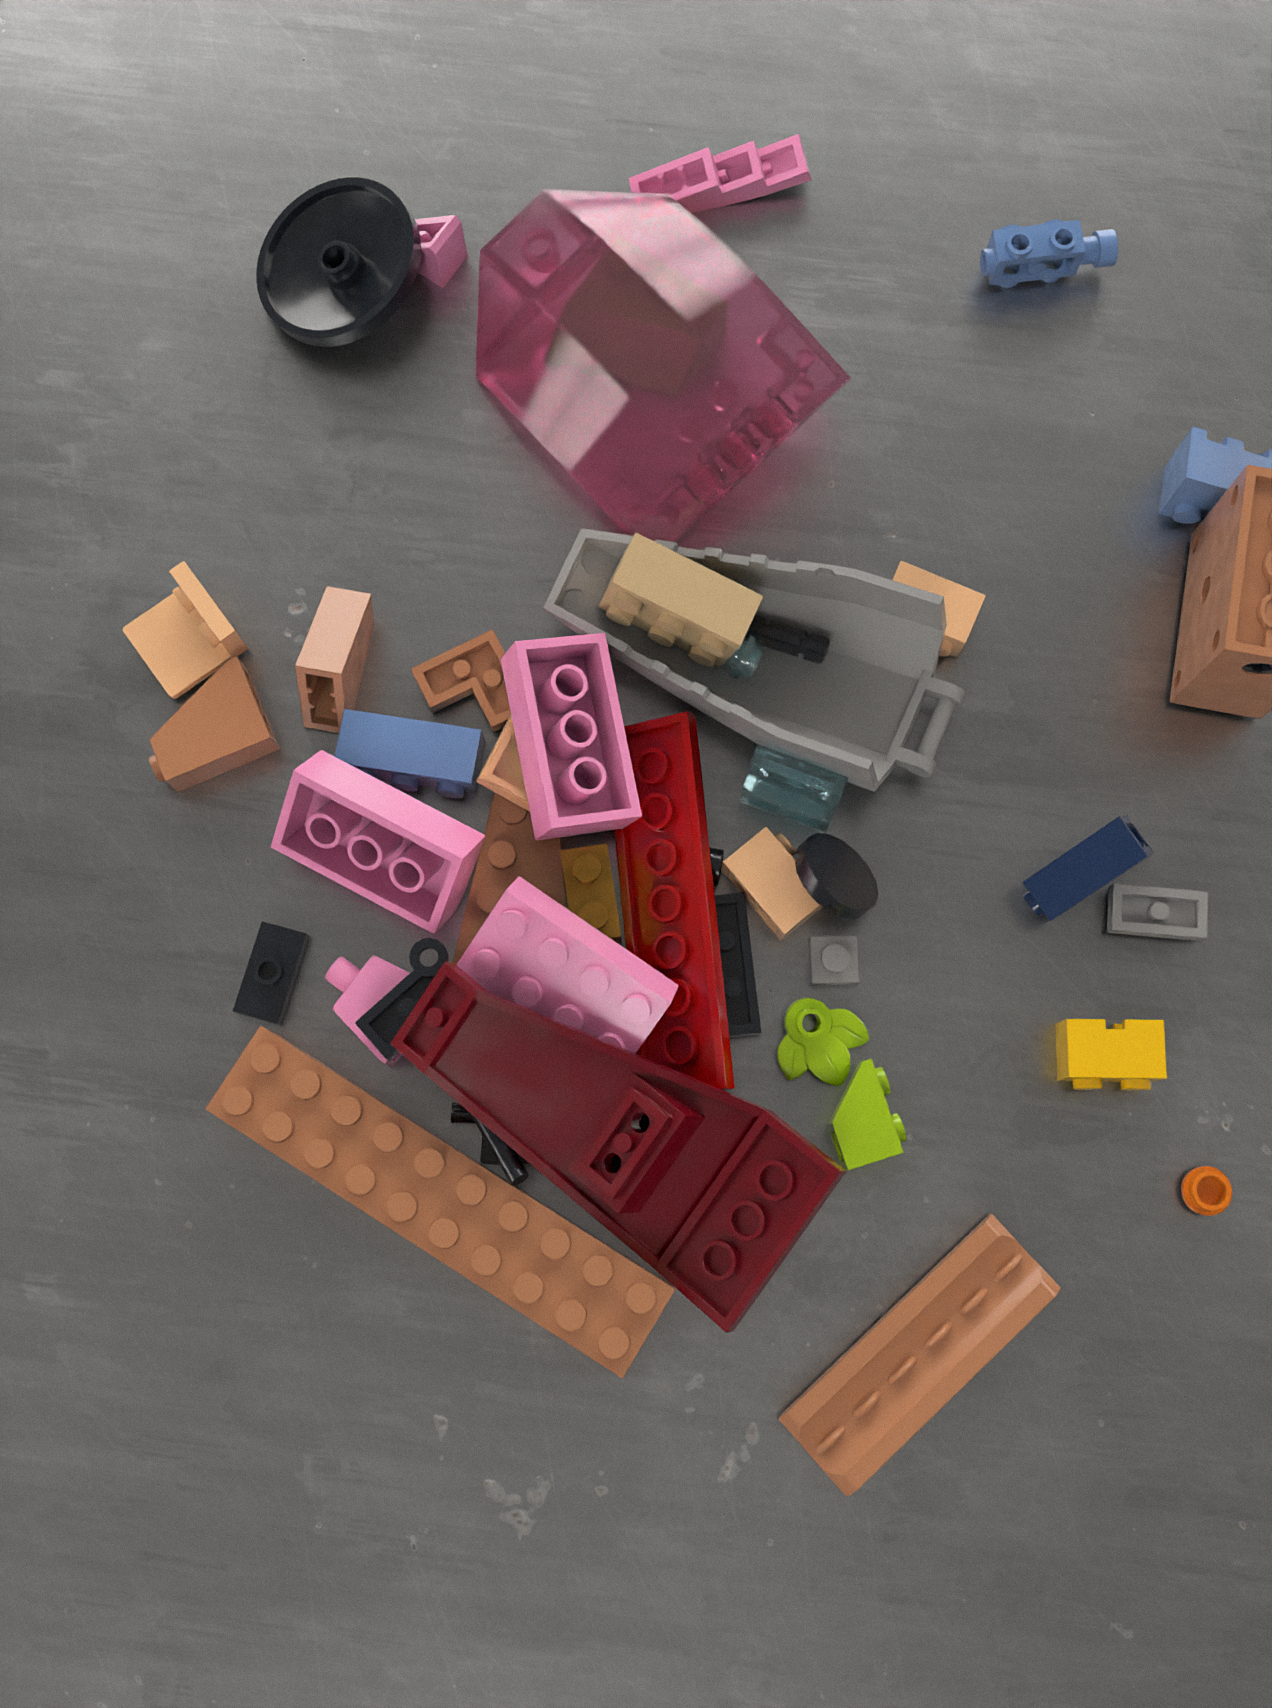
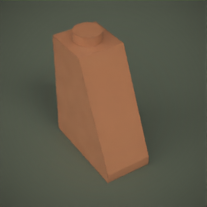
[295,586,374,733]
[149,656,280,792]

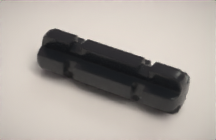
[744,615,830,664]

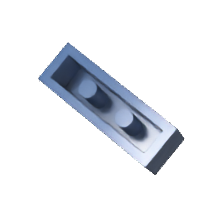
[334,709,486,798]

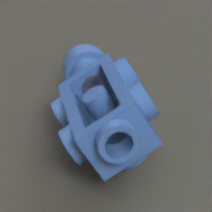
[980,219,1118,288]

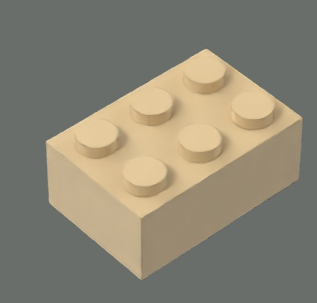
[598,532,763,667]

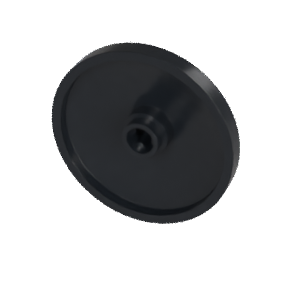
[256,177,421,347]

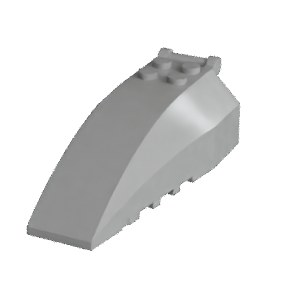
[543,528,966,792]

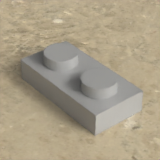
[1107,883,1208,941]

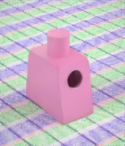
[325,955,410,1068]

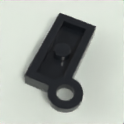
[355,938,449,1061]

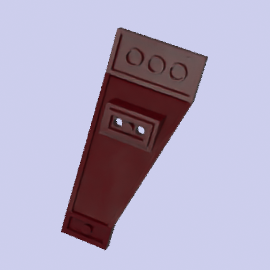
[390,962,847,1333]

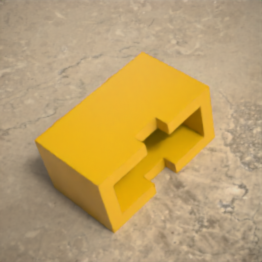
[1055,1019,1167,1091]

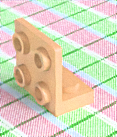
[123,561,248,699]

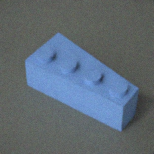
[1158,426,1272,524]

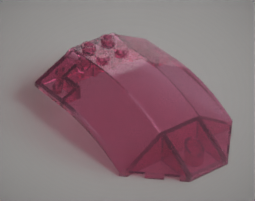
[476,189,851,542]

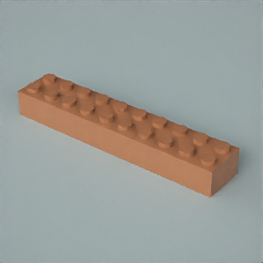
[205,1026,675,1379]

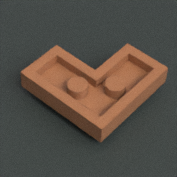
[411,629,511,732]

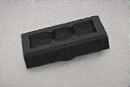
[233,921,310,1025]

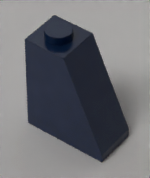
[1023,815,1155,921]

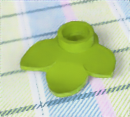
[777,997,869,1086]

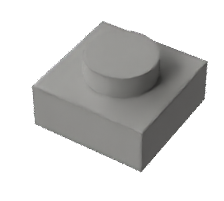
[809,935,860,986]

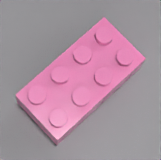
[501,633,642,841]
[271,750,486,934]
[457,876,679,1053]

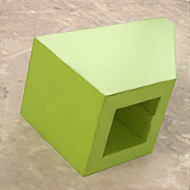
[827,1058,907,1171]

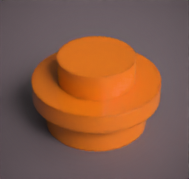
[1181,1166,1232,1216]

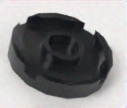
[795,833,879,919]

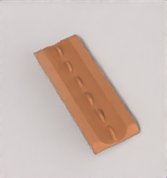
[778,1214,1061,1497]

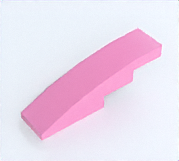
[629,134,811,220]

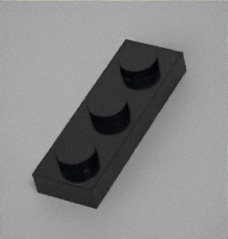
[715,892,762,1038]

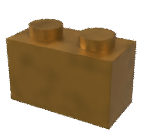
[560,843,622,945]

